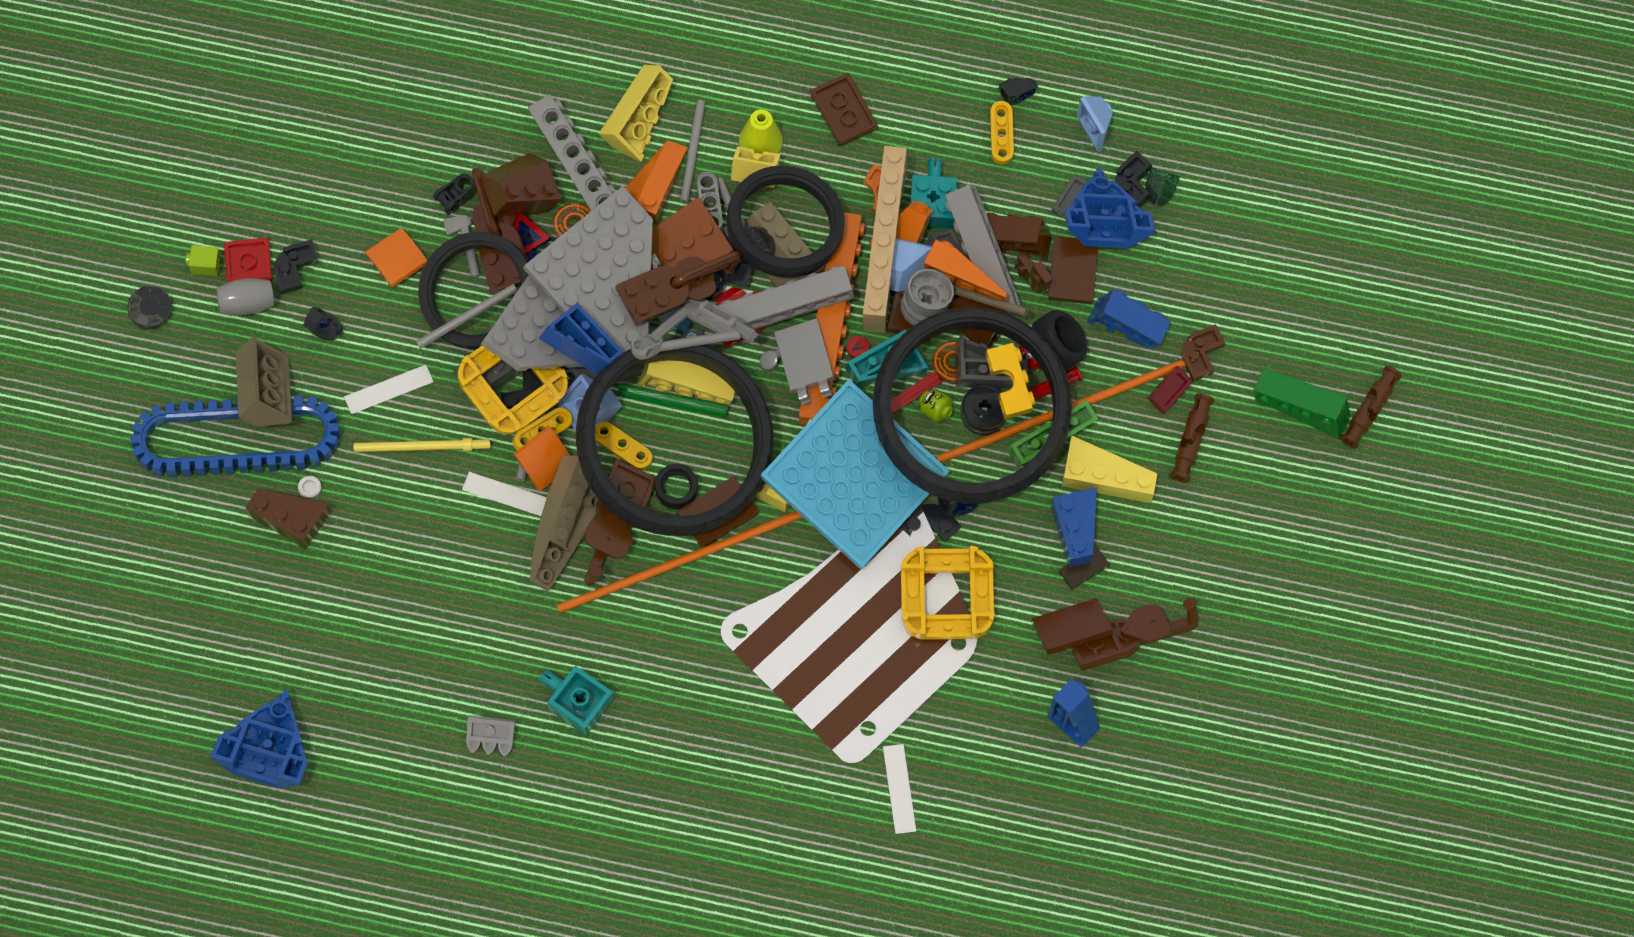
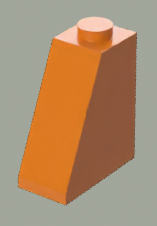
[869,201,933,245]

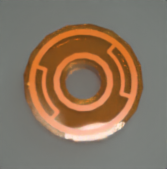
[552,202,591,238]
[932,340,956,385]

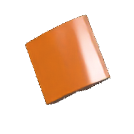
[365,228,428,288]
[514,426,570,491]

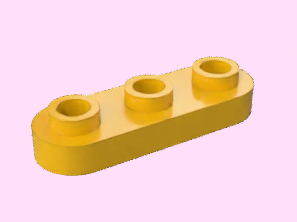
[990,101,1014,165]
[513,408,572,450]
[595,422,652,471]

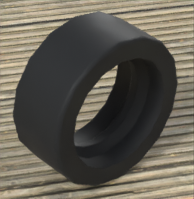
[655,464,698,510]

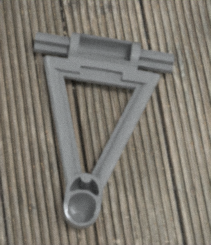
[631,298,758,360]

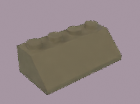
[744,201,824,287]
[236,337,292,427]

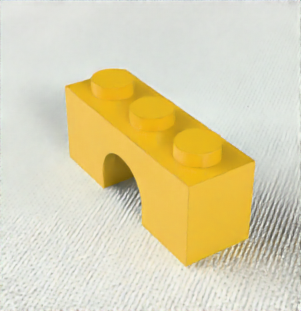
[985,343,1035,420]

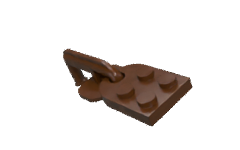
[472,168,529,295]
[615,251,741,326]
[584,459,656,586]
[1070,597,1198,671]

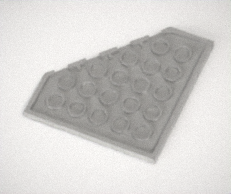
[523,186,653,352]
[481,275,655,371]

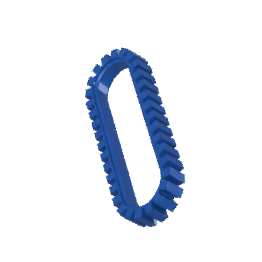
[131,396,340,478]

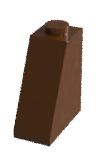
[948,296,1011,347]

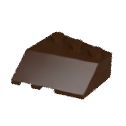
[480,153,562,216]

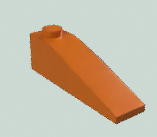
[625,140,688,225]
[924,240,1008,302]

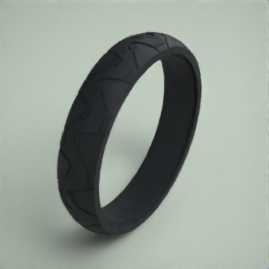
[873,307,1072,503]
[576,339,774,536]

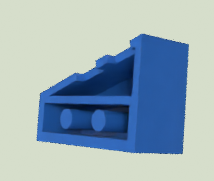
[1087,289,1171,349]
[538,302,624,375]
[1051,487,1097,567]
[1047,678,1100,748]

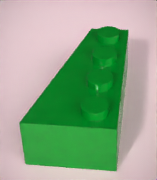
[1253,368,1350,440]

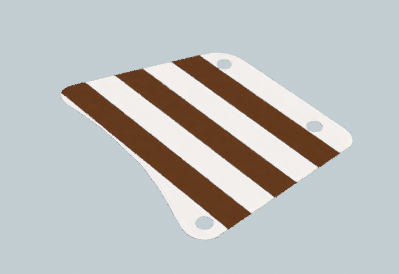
[721,505,977,763]

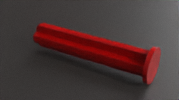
[1028,365,1083,400]
[891,372,941,414]

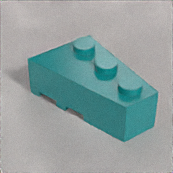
[845,330,928,387]

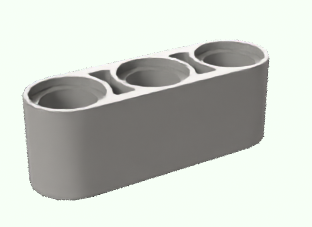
[697,172,723,232]

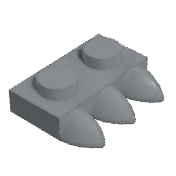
[466,715,515,757]

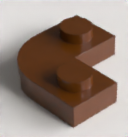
[1015,252,1053,294]
[1181,324,1225,382]

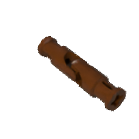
[1340,366,1402,449]
[1170,393,1214,483]

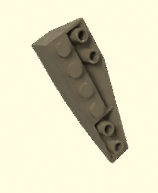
[530,455,609,591]

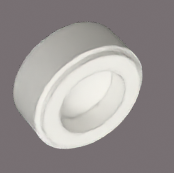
[298,476,322,500]

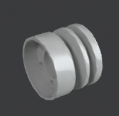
[900,269,954,325]

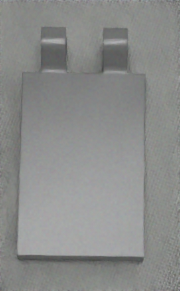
[774,318,835,406]

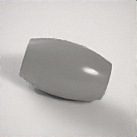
[216,278,274,315]

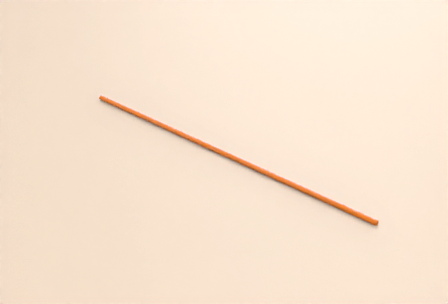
[556,359,1186,613]

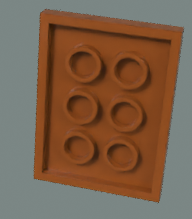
[651,197,734,268]

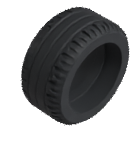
[1032,310,1087,371]

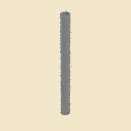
[680,100,705,203]
[416,284,517,349]

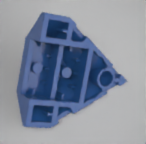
[1065,167,1155,248]
[210,689,308,788]

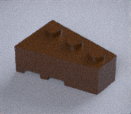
[986,213,1052,262]
[245,489,331,549]

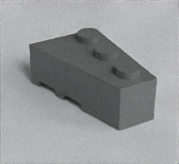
[955,335,1028,389]

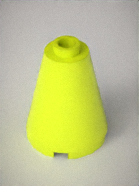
[739,109,783,154]

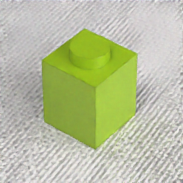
[186,245,221,276]

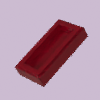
[1147,366,1193,414]

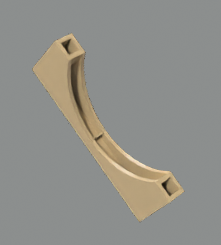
[863,146,907,334]

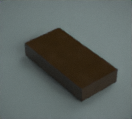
[1059,546,1110,590]

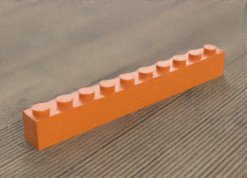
[799,212,865,425]

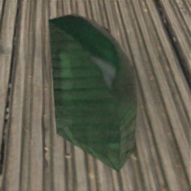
[1145,167,1180,206]

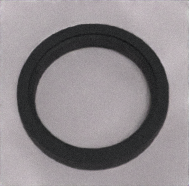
[726,166,845,277]
[418,232,529,350]

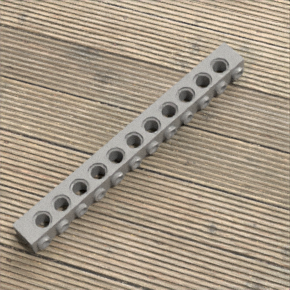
[527,94,682,323]

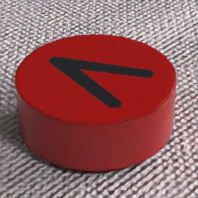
[847,336,869,359]

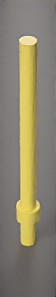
[354,438,491,452]

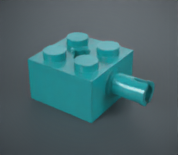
[910,158,957,229]
[539,666,614,736]

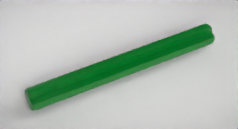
[618,383,729,417]

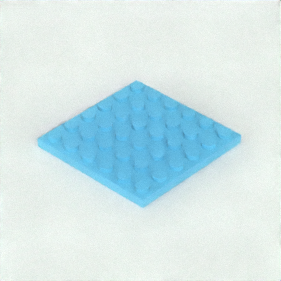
[760,380,949,569]

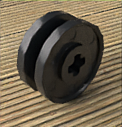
[960,384,1006,436]

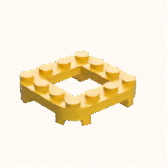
[457,346,568,435]
[901,546,995,639]

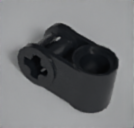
[433,174,476,215]

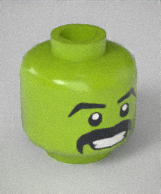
[919,389,953,422]

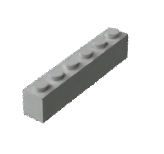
[945,185,1022,314]
[718,266,854,329]

